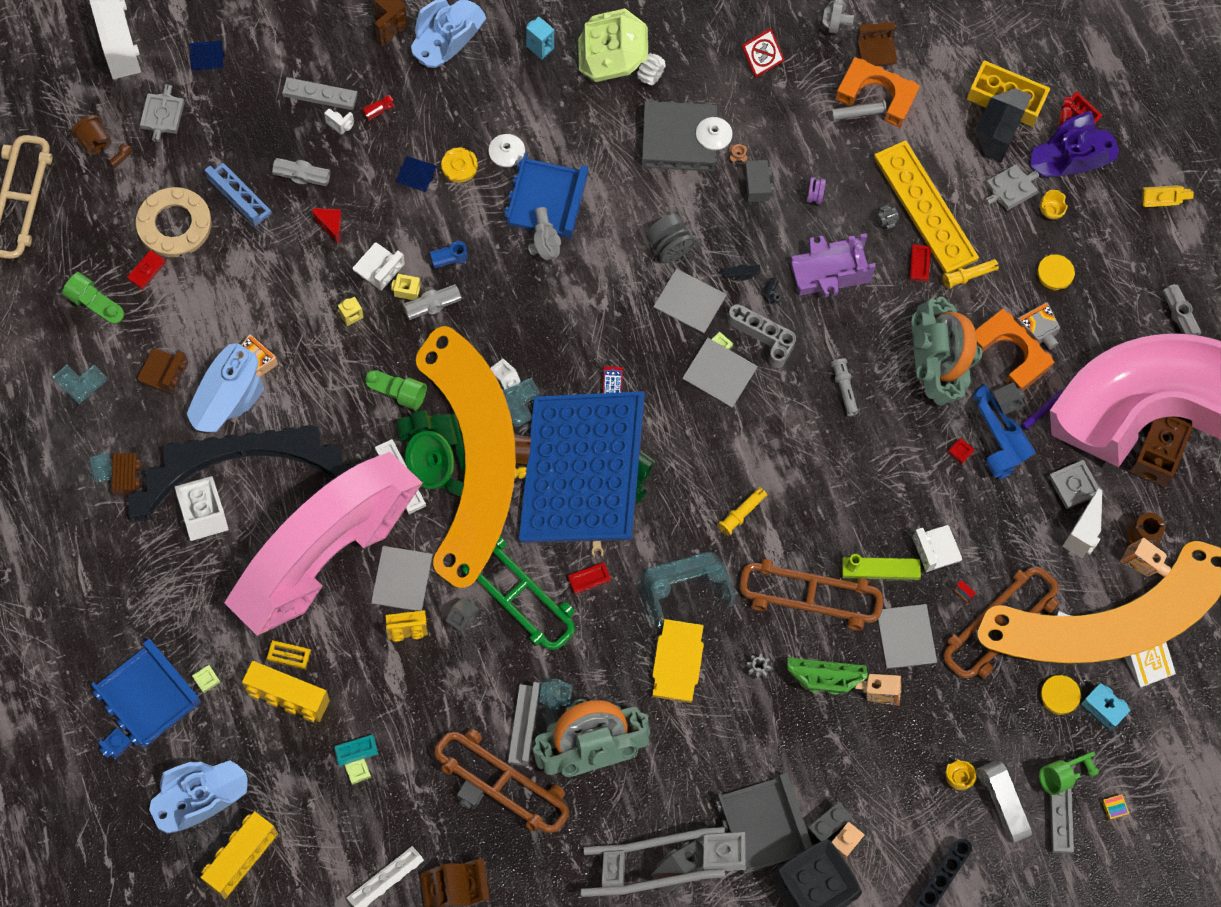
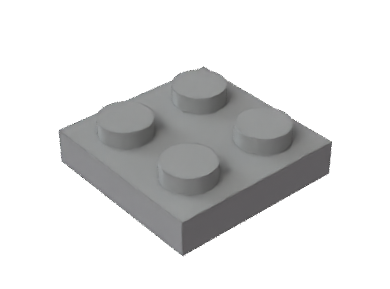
[1049,460,1099,510]

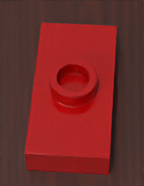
[127,250,166,290]

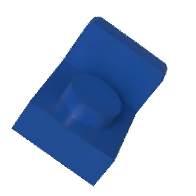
[98,728,133,760]

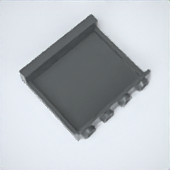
[642,100,717,171]
[715,773,812,875]

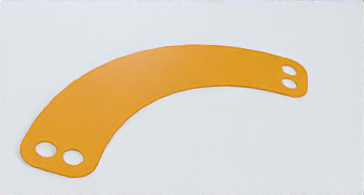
[416,326,516,588]
[978,541,1221,663]

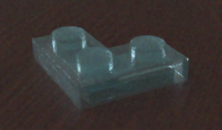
[53,365,108,404]
[503,377,540,428]

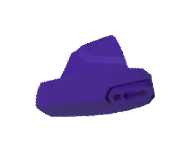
[1031,111,1119,177]

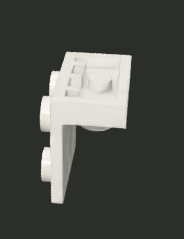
[353,243,405,291]
[912,525,962,572]

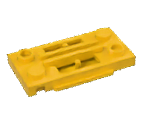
[652,619,704,703]

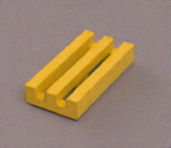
[267,640,311,670]

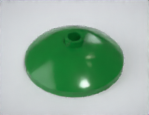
[405,431,454,489]

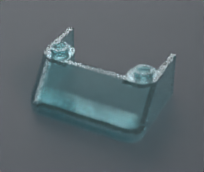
[644,552,736,627]

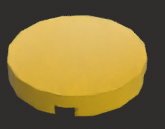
[441,147,478,183]
[1037,255,1075,290]
[1040,675,1081,715]

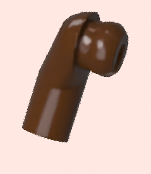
[109,143,132,168]

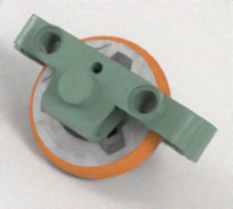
[911,297,982,406]
[533,699,650,777]

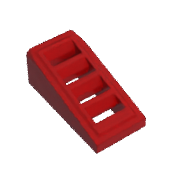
[1061,91,1102,124]

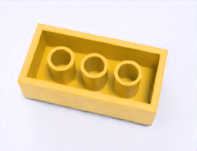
[967,61,1050,127]
[242,660,330,722]
[201,811,278,899]

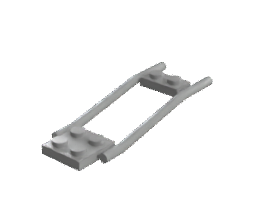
[581,827,746,897]

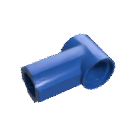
[430,241,468,268]

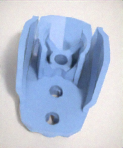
[411,0,486,68]
[187,343,264,432]
[149,761,248,834]

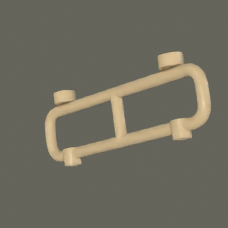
[0,135,53,259]

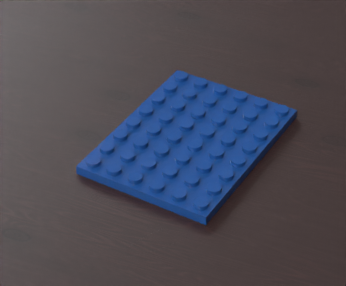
[519,391,645,543]

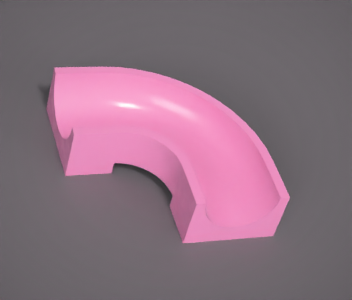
[1050,334,1221,467]
[224,452,422,636]

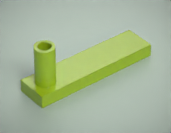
[842,554,921,580]

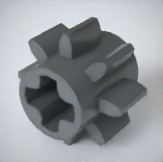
[876,205,899,229]

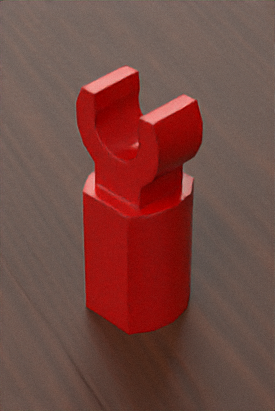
[362,95,394,121]
[1059,97,1073,126]

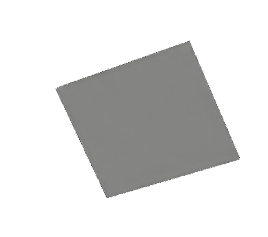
[653,269,727,333]
[682,338,758,408]
[371,546,433,611]
[878,604,937,669]

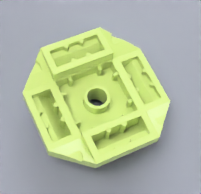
[578,9,648,82]

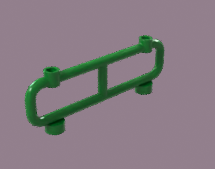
[461,536,575,650]

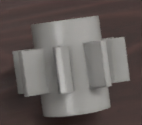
[746,654,771,680]

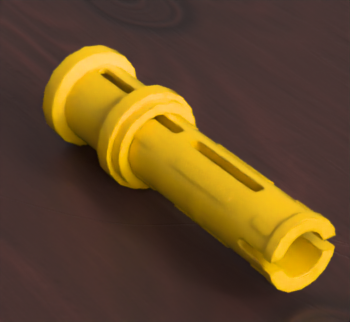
[942,259,999,289]
[717,487,767,536]

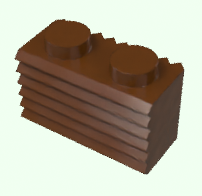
[111,453,142,496]

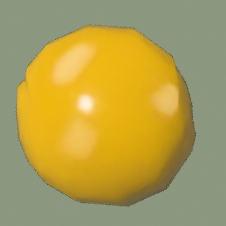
[1039,190,1068,219]
[945,760,976,790]

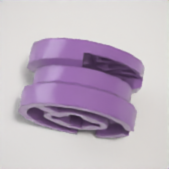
[807,177,826,205]

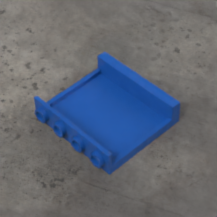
[504,153,588,239]
[91,638,201,749]

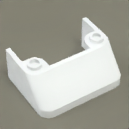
[90,0,141,79]

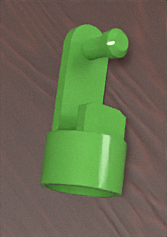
[62,272,124,324]
[366,370,427,411]
[1039,751,1099,795]

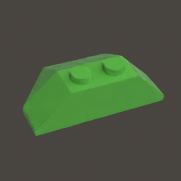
[787,658,868,695]

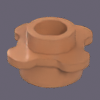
[729,144,748,162]

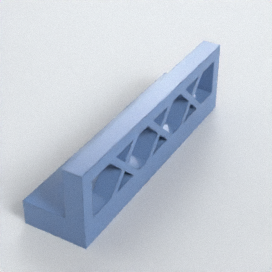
[205,163,272,226]

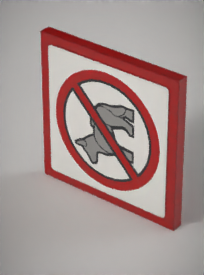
[741,28,784,77]

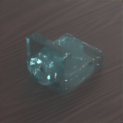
[89,453,112,481]

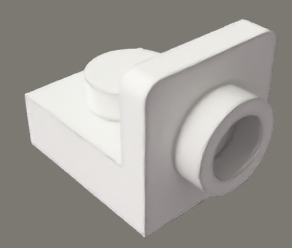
[324,109,354,135]
[491,359,520,392]

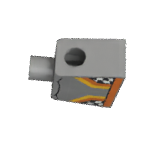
[1016,302,1060,350]

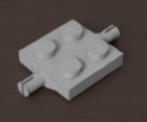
[140,84,184,142]
[984,164,1039,211]

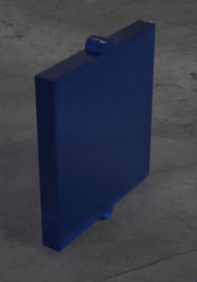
[189,41,225,71]
[396,156,437,192]

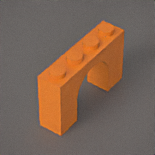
[835,57,920,128]
[975,309,1054,391]

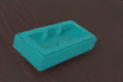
[334,734,378,766]

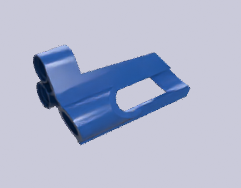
[973,384,1036,479]

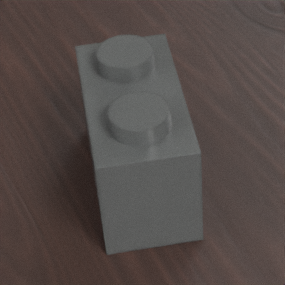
[744,160,774,202]
[807,802,852,844]

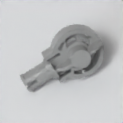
[822,0,854,34]
[528,207,561,260]

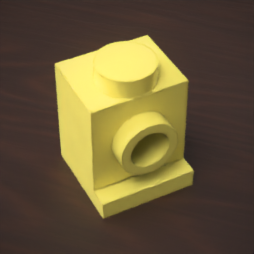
[391,274,421,300]
[338,297,363,326]

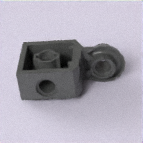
[651,837,704,895]

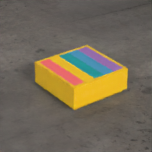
[1102,795,1129,820]

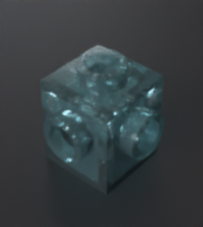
[540,679,573,709]

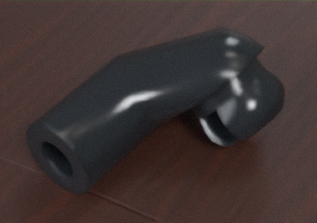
[764,277,781,304]

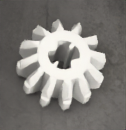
[638,53,665,85]

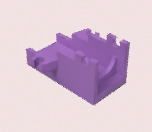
[790,233,876,297]

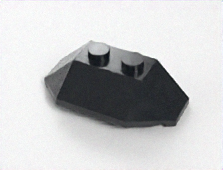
[976,88,1032,163]

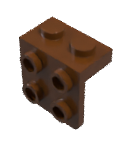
[857,22,897,66]
[138,348,188,394]

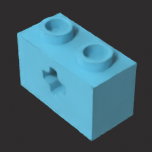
[526,17,555,59]
[1081,683,1131,731]

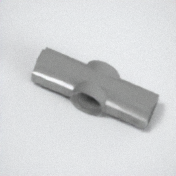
[272,158,330,186]
[403,284,461,320]
[1162,284,1201,336]

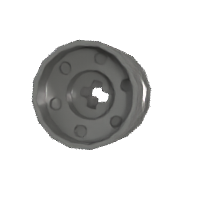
[646,214,695,263]

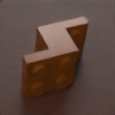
[373,0,407,46]
[420,859,490,907]

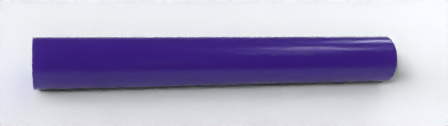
[1021,389,1063,430]

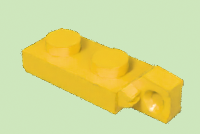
[1142,185,1194,207]

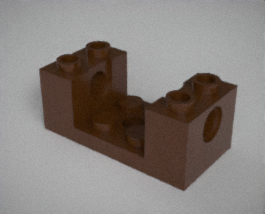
[1130,416,1193,487]

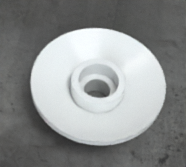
[696,117,732,150]
[489,134,525,167]

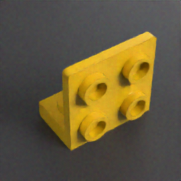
[386,610,428,642]

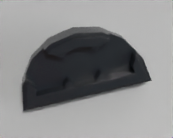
[723,265,761,281]

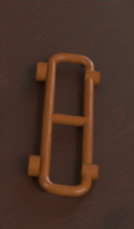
[739,559,884,631]
[944,566,1060,679]
[434,729,569,833]

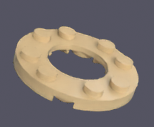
[136,187,212,257]

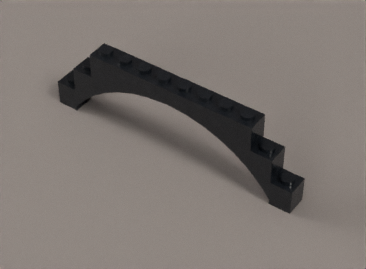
[128,425,358,522]

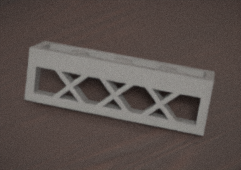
[508,682,540,766]

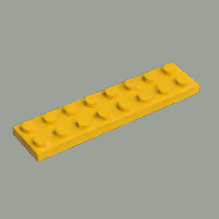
[874,140,979,274]

